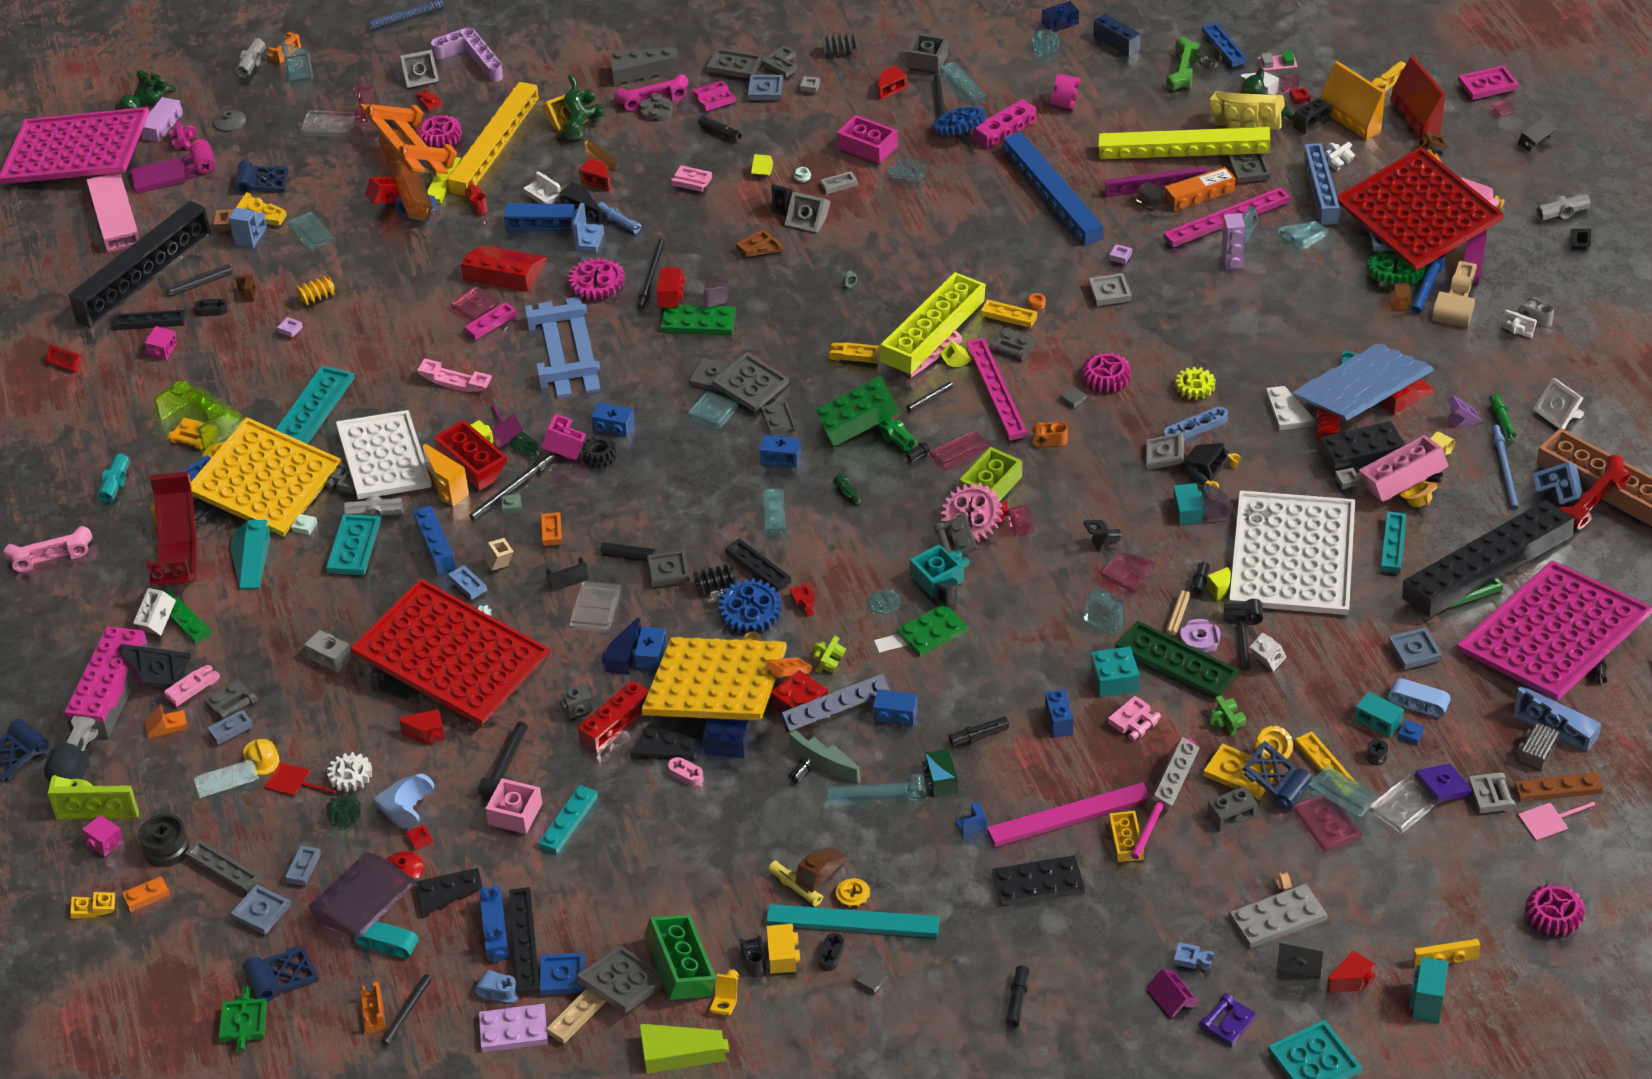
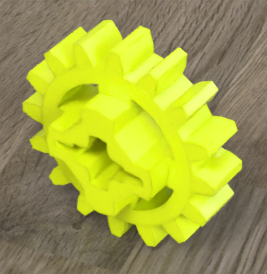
[1175,367,1216,400]

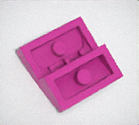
[692,81,736,111]

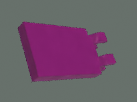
[130,154,197,194]

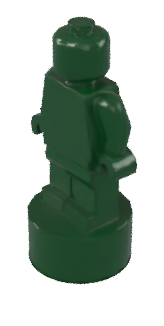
[833,473,861,504]

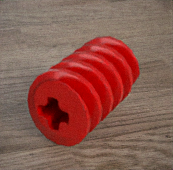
[1316,408,1340,444]

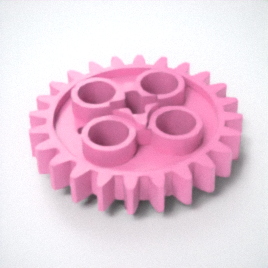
[941,483,1003,543]

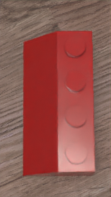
[434,419,508,491]

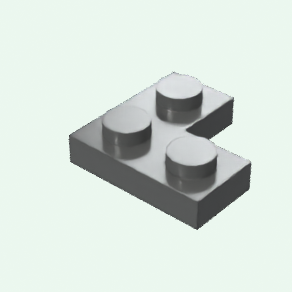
[762,45,797,78]

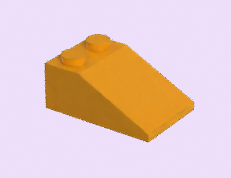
[423,444,469,507]

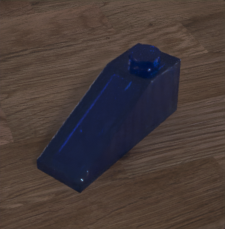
[602,618,642,675]

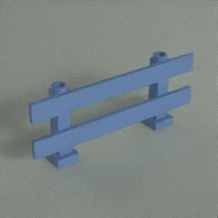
[525,297,601,398]

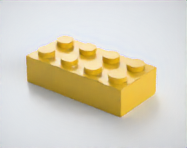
[1109,811,1144,862]

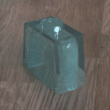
[1083,587,1126,636]

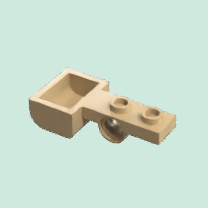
[1432,261,1477,328]

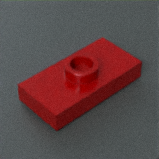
[45,344,82,372]

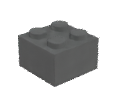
[907,33,948,73]

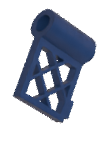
[234,161,288,195]
[0,719,49,782]
[1242,740,1312,810]
[242,946,318,1002]

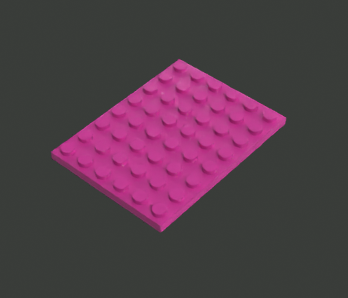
[0,107,150,184]
[1457,560,1652,701]

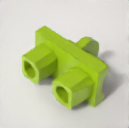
[811,635,846,674]

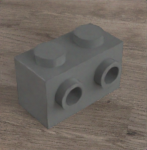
[1207,787,1258,831]

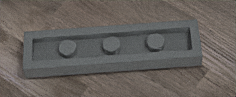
[185,839,262,894]

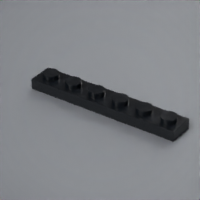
[509,887,541,996]

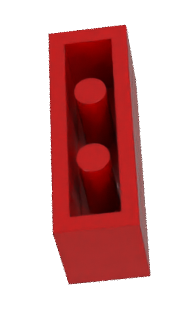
[657,267,685,307]

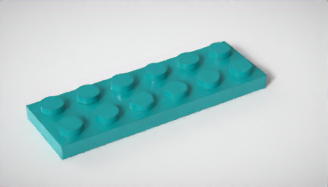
[275,365,355,444]

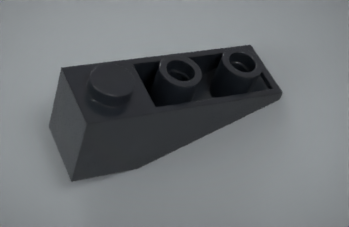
[559,182,602,224]

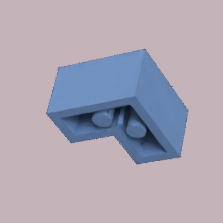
[228,208,267,248]
[1532,462,1583,506]

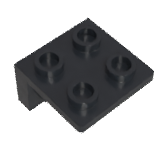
[369,667,416,700]

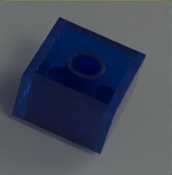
[703,718,751,758]

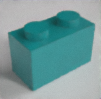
[1173,483,1206,525]
[1354,692,1404,738]

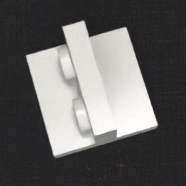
[1533,378,1584,429]

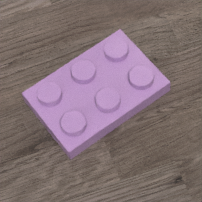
[479,1004,548,1053]

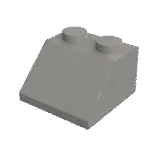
[400,50,439,88]
[785,192,831,232]

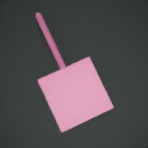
[1518,802,1595,841]

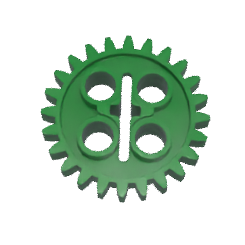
[1367,251,1425,285]

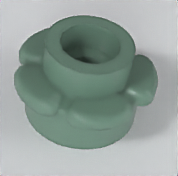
[841,270,857,287]

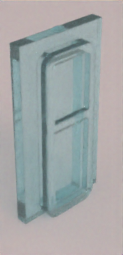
[288,211,335,251]
[1308,765,1380,818]

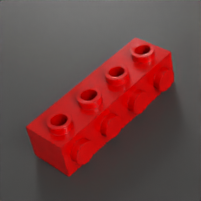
[577,680,649,752]

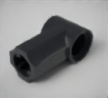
[1224,598,1263,625]

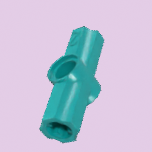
[97,454,130,503]

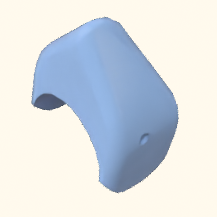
[372,774,435,828]

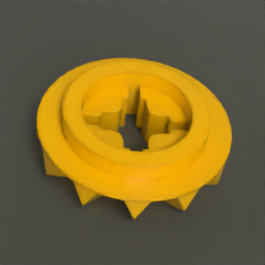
[836,878,870,908]

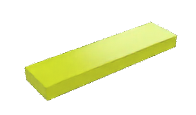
[426,157,461,204]

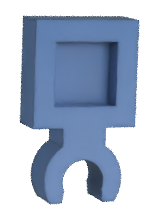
[1174,942,1214,969]

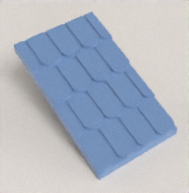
[1293,344,1434,420]

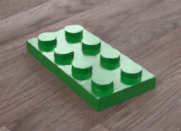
[661,304,736,335]

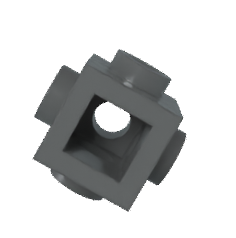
[560,684,593,718]

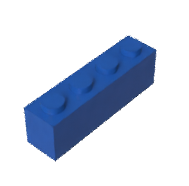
[504,203,575,231]
[413,505,456,576]

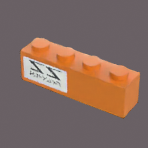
[1164,167,1236,212]

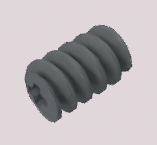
[823,33,856,55]

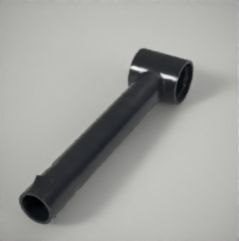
[478,721,528,798]

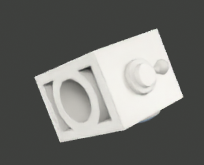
[1250,633,1286,672]

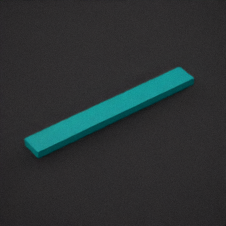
[766,904,940,938]

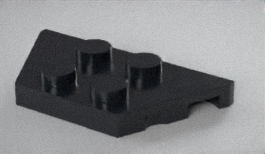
[118,644,191,688]

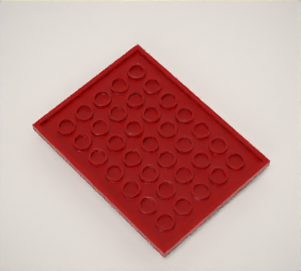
[1337,147,1504,271]
[350,578,550,726]

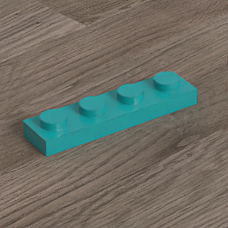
[1381,511,1407,573]
[538,785,598,855]

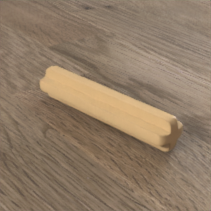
[1166,590,1190,637]

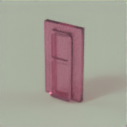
[930,430,993,471]

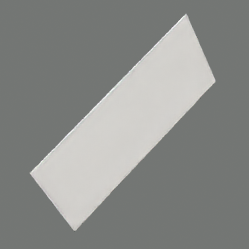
[874,634,908,653]

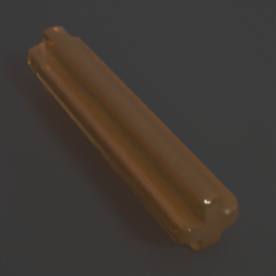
[585,139,619,170]

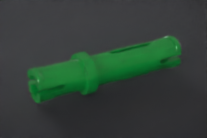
[1489,393,1517,440]

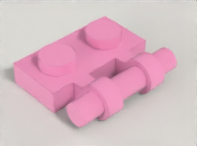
[1108,696,1161,741]

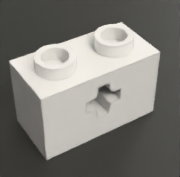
[133,588,176,635]

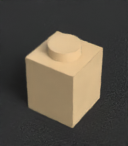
[482,538,514,571]

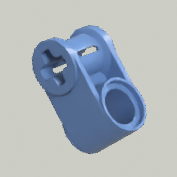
[475,970,519,1004]

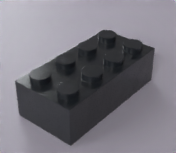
[1319,421,1405,478]

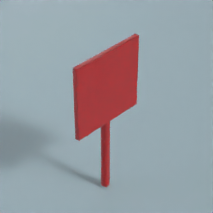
[264,762,337,796]

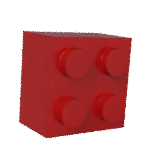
[771,670,828,728]

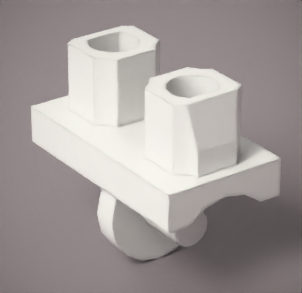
[1325,142,1355,171]
[1501,310,1537,338]

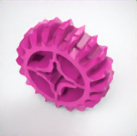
[417,114,462,148]
[1082,352,1131,394]
[1525,883,1585,937]

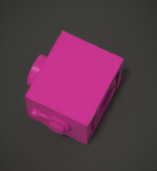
[145,326,177,360]
[82,815,123,857]

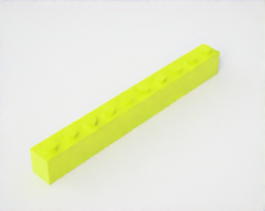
[1099,127,1270,159]

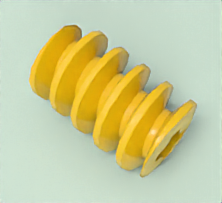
[295,274,335,306]

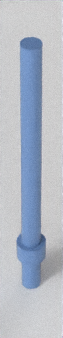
[1492,425,1519,510]

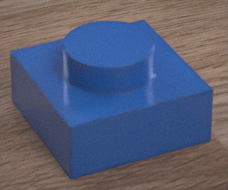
[1398,720,1425,745]

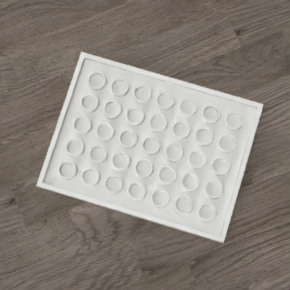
[1229,491,1355,615]

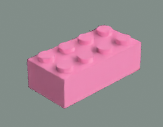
[1359,435,1448,502]

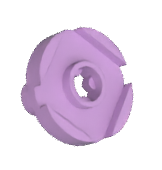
[1180,619,1221,653]

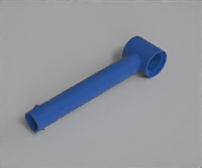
[1411,254,1445,314]

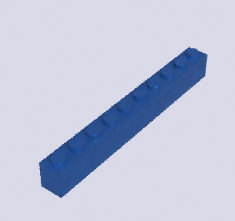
[1002,132,1104,246]

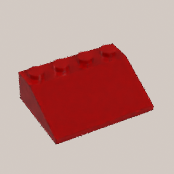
[1390,56,1445,138]
[461,245,547,292]

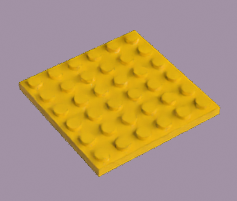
[191,417,342,537]
[642,637,787,721]

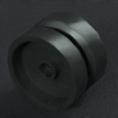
[139,814,190,868]

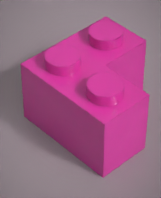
[541,414,586,460]

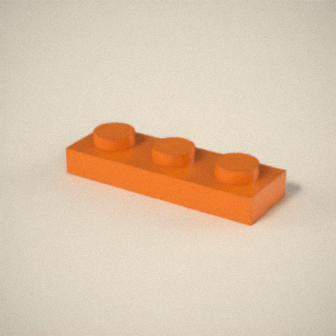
[765,657,813,678]

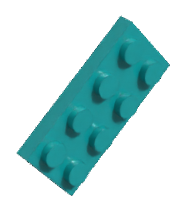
[326,514,381,575]

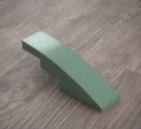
[789,730,861,783]

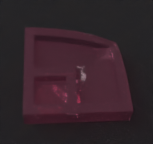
[1101,553,1155,593]

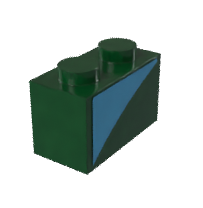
[922,749,958,797]

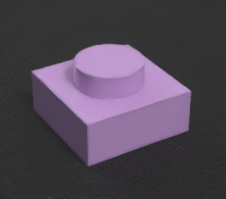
[1109,244,1132,264]
[277,317,303,338]

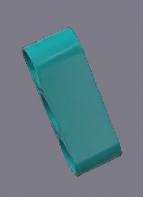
[354,919,419,959]

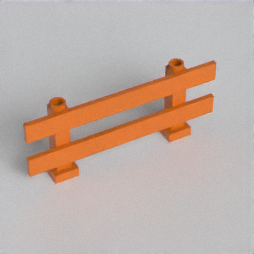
[359,104,457,174]

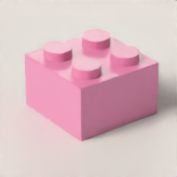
[485,778,542,834]

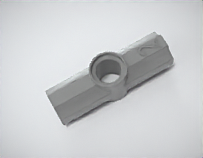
[235,38,266,78]
[1536,194,1591,221]
[344,496,403,518]

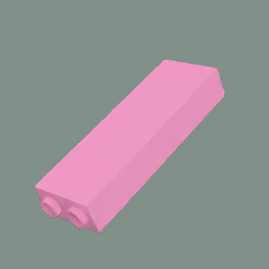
[87,173,140,253]

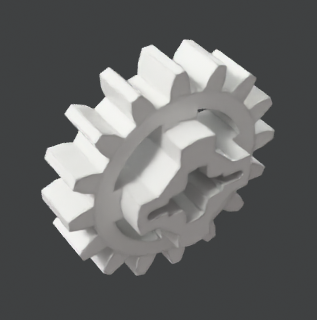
[327,752,372,792]

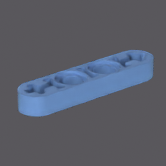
[1164,407,1228,440]

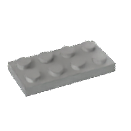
[1230,884,1327,948]

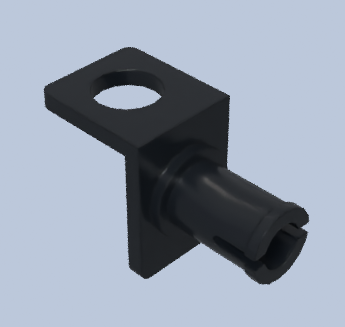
[1083,520,1122,551]

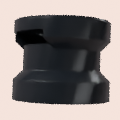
[1366,739,1388,766]

